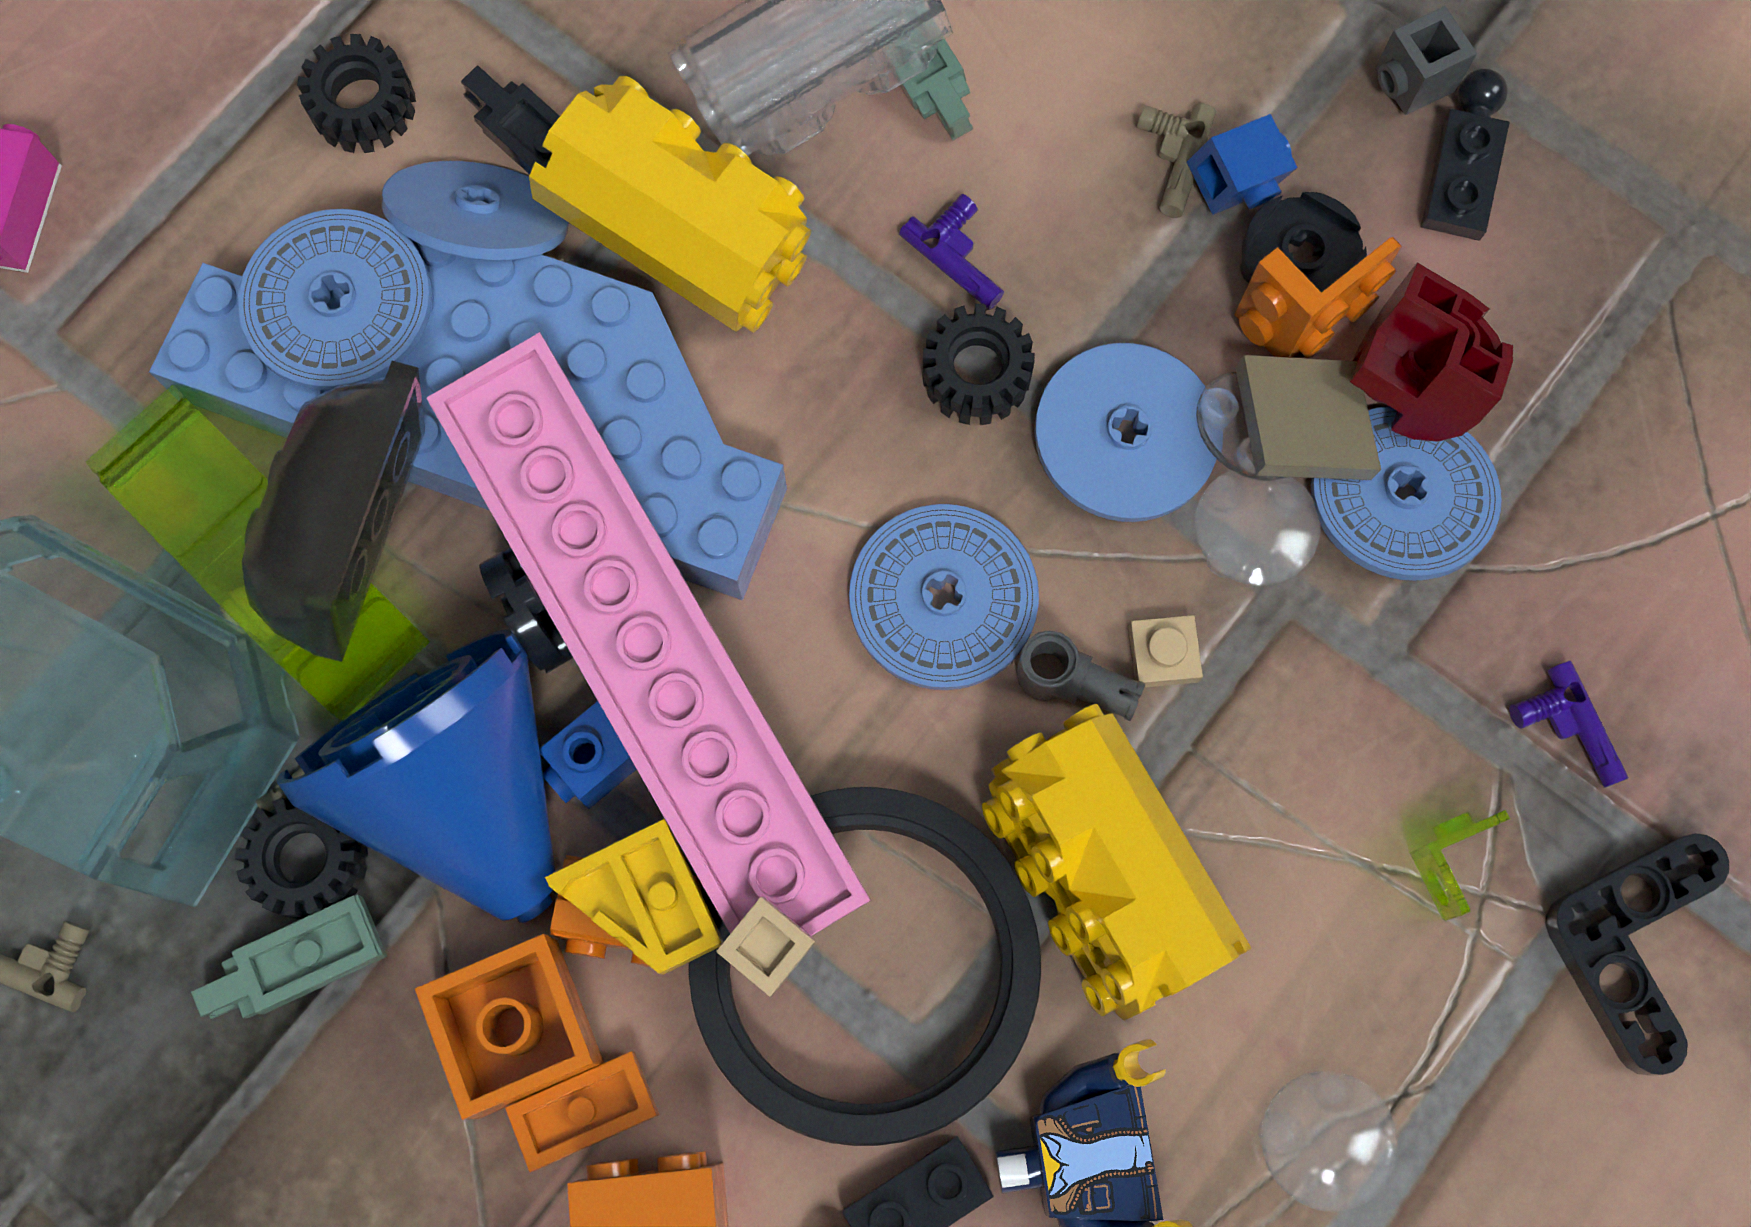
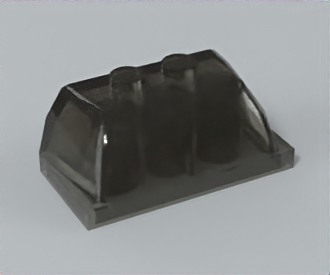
[241,361,425,662]

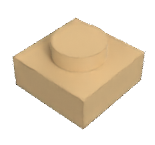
[1128,615,1203,687]
[716,897,816,997]

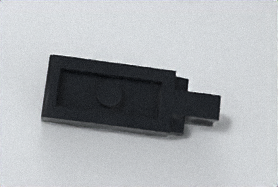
[461,65,560,175]

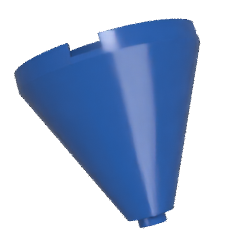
[276,629,555,923]

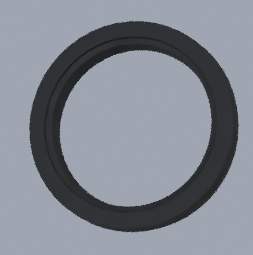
[689,787,1041,1146]

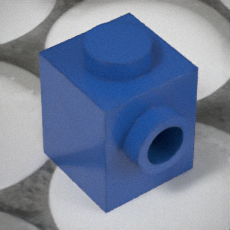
[1187,114,1298,215]
[539,701,637,809]

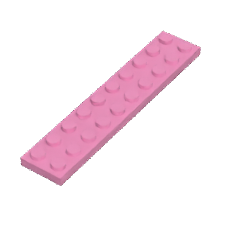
[426,332,871,936]

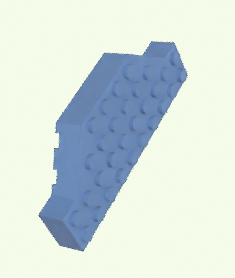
[149,238,787,600]

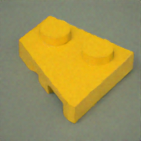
[545,819,723,975]

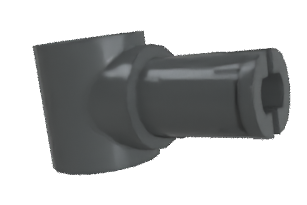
[1017,630,1145,721]

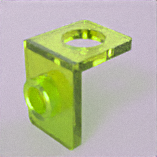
[1409,810,1510,921]

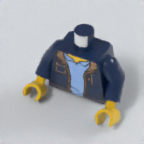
[995,1039,1193,1227]

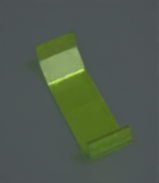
[85,384,430,720]

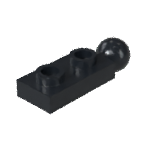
[1421,69,1510,241]
[841,1136,994,1227]

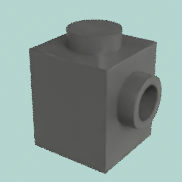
[1375,6,1477,116]

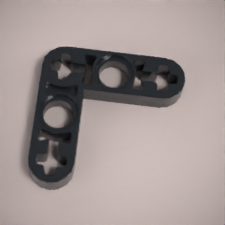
[1546,833,1729,1075]

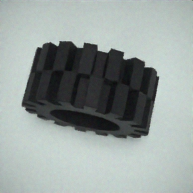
[297,34,416,153]
[922,304,1035,425]
[235,798,368,919]

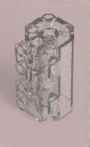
[668,0,953,156]

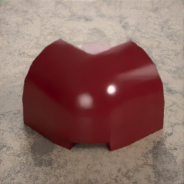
[1350,262,1513,442]

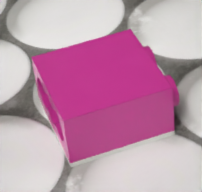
[0,124,62,273]

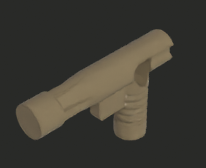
[1136,103,1216,218]
[0,921,90,1013]

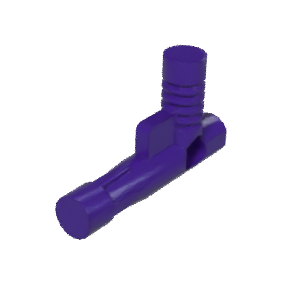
[899,194,1004,310]
[1509,660,1629,788]

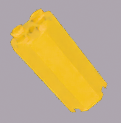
[529,76,811,333]
[982,704,1252,1021]

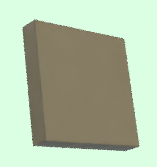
[1235,355,1381,480]

